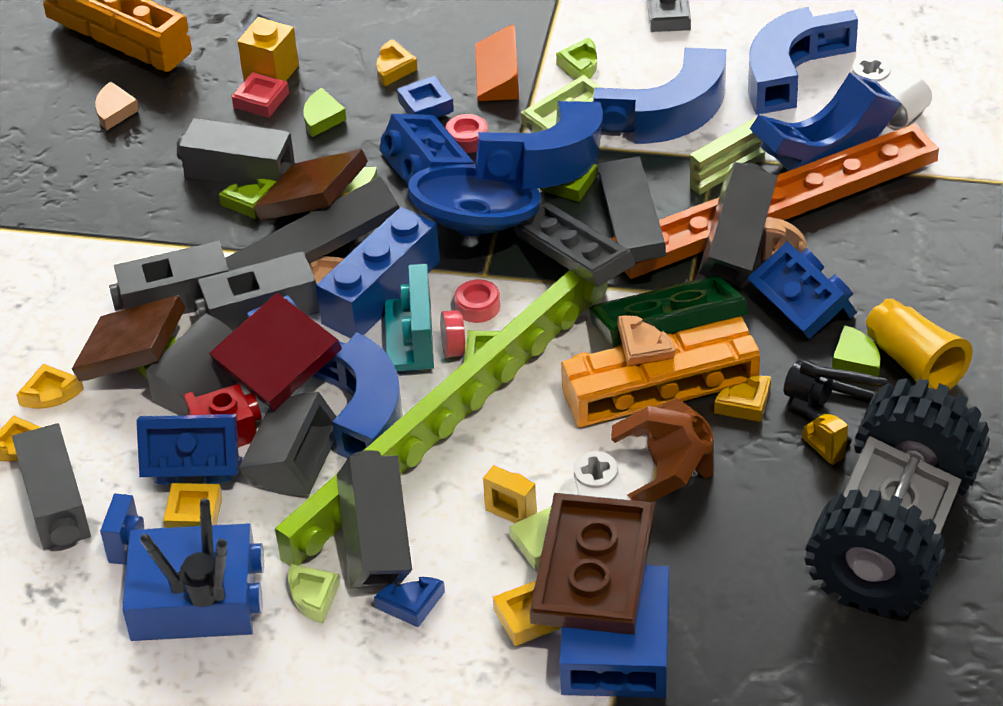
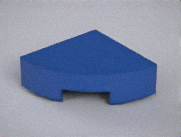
[374,576,445,627]

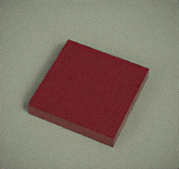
[209,292,342,411]

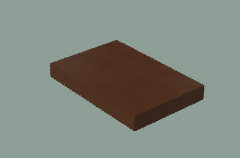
[530,493,655,635]

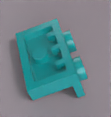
[385,264,434,371]

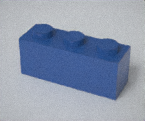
[316,206,440,339]

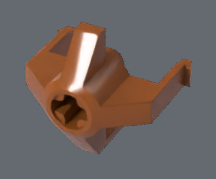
[611,398,715,502]

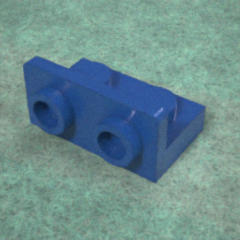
[379,114,474,186]
[747,241,857,340]
[136,414,242,485]

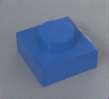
[397,75,454,118]
[100,493,144,565]

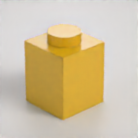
[237,17,299,81]

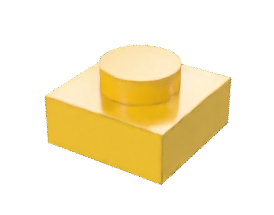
[483,465,537,523]
[163,483,222,528]
[493,580,562,646]

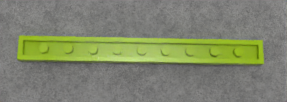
[275,270,608,566]

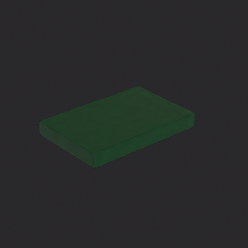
[589,275,748,347]

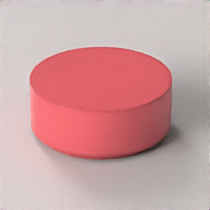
[445,114,488,153]
[454,279,501,323]
[440,310,465,358]

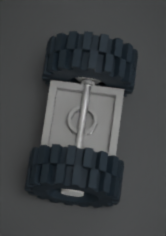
[804,379,990,617]

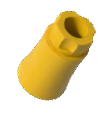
[865,298,973,391]

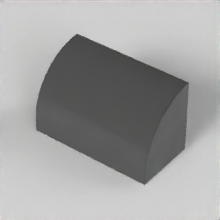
[146,313,238,415]
[239,391,337,496]

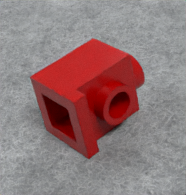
[183,384,262,447]

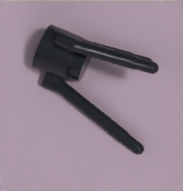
[783,360,889,445]
[140,498,227,607]

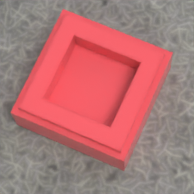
[231,72,289,118]

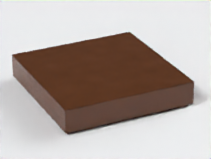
[253,149,368,221]
[71,295,185,381]

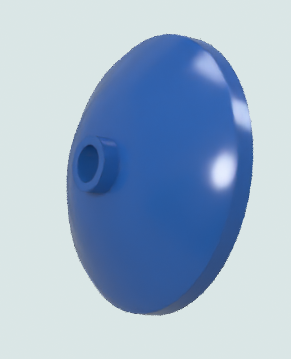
[408,164,541,236]

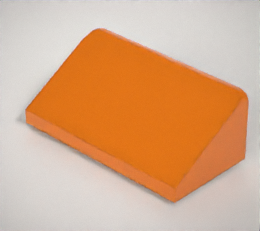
[475,25,519,102]

